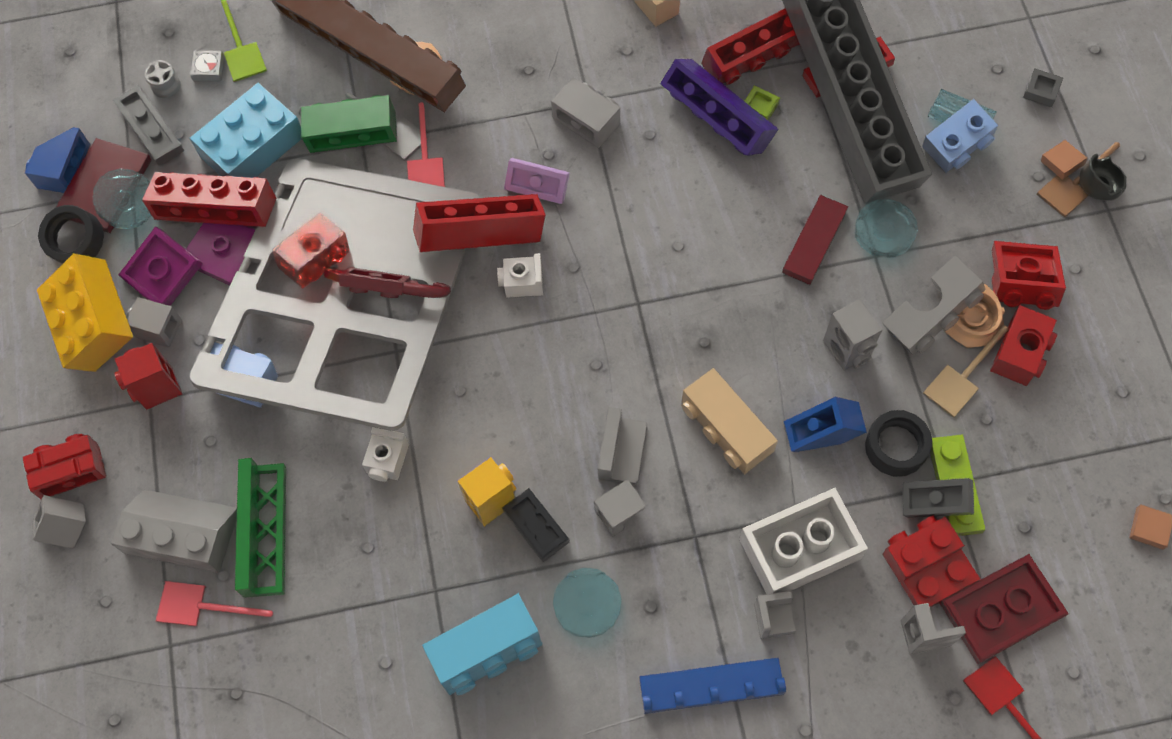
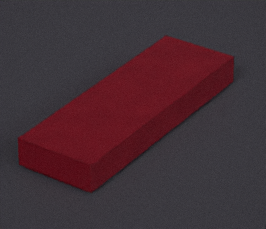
[782,195,849,285]

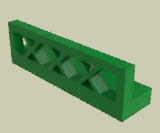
[235,458,286,598]

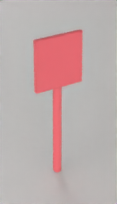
[407,102,445,187]
[156,581,273,626]

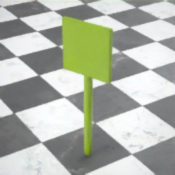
[221,0,267,82]

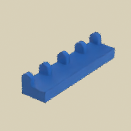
[639,657,786,714]

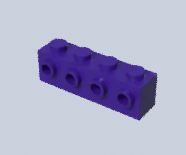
[660,59,779,156]

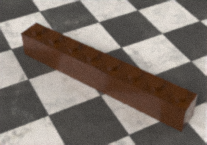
[271,0,466,113]

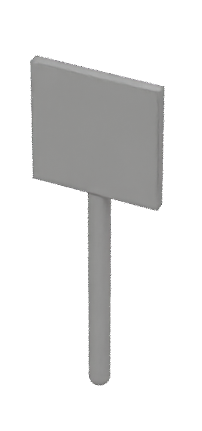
[345,92,429,161]

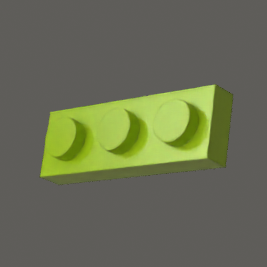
[930,434,986,536]

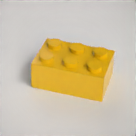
[37,253,133,372]

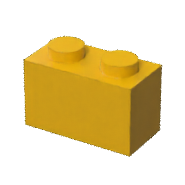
[458,457,517,527]

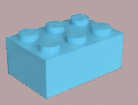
[190,83,302,178]
[422,593,542,696]

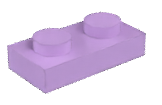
[504,158,570,204]

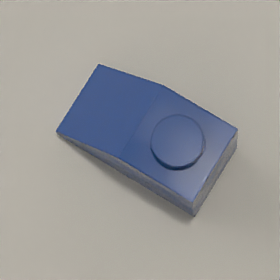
[25,127,90,193]
[784,397,867,452]

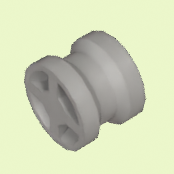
[144,60,180,98]

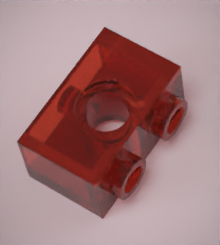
[272,212,350,289]

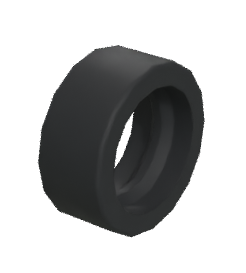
[38,205,104,263]
[865,410,932,477]

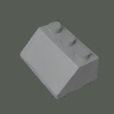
[110,490,237,573]

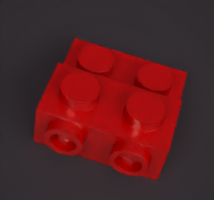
[991,241,1066,310]
[882,515,980,608]

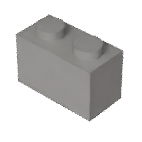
[551,77,621,148]

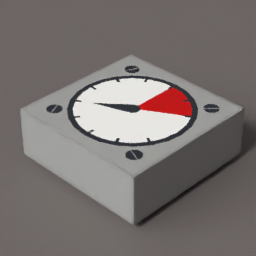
[190,51,225,81]

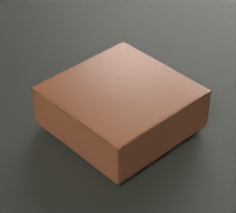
[1041,140,1087,180]
[1129,504,1172,550]

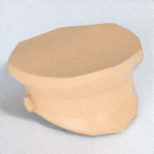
[945,284,1005,348]

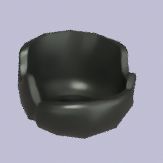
[1080,153,1127,201]

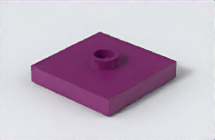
[186,223,255,286]
[118,226,203,306]

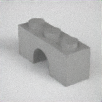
[882,255,986,356]

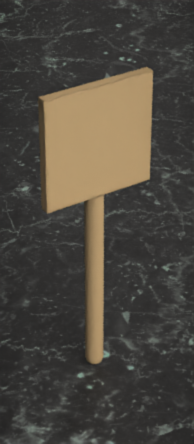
[923,326,1008,417]

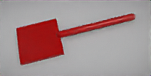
[963,656,1041,739]

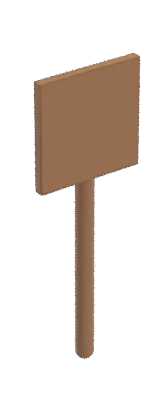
[1037,142,1120,217]

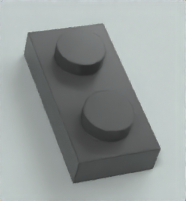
[903,478,974,518]

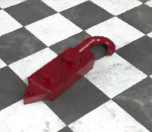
[324,267,451,298]

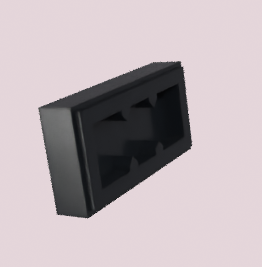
[502,488,570,562]

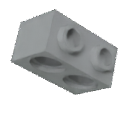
[823,299,882,370]

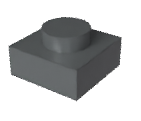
[1023,68,1063,107]

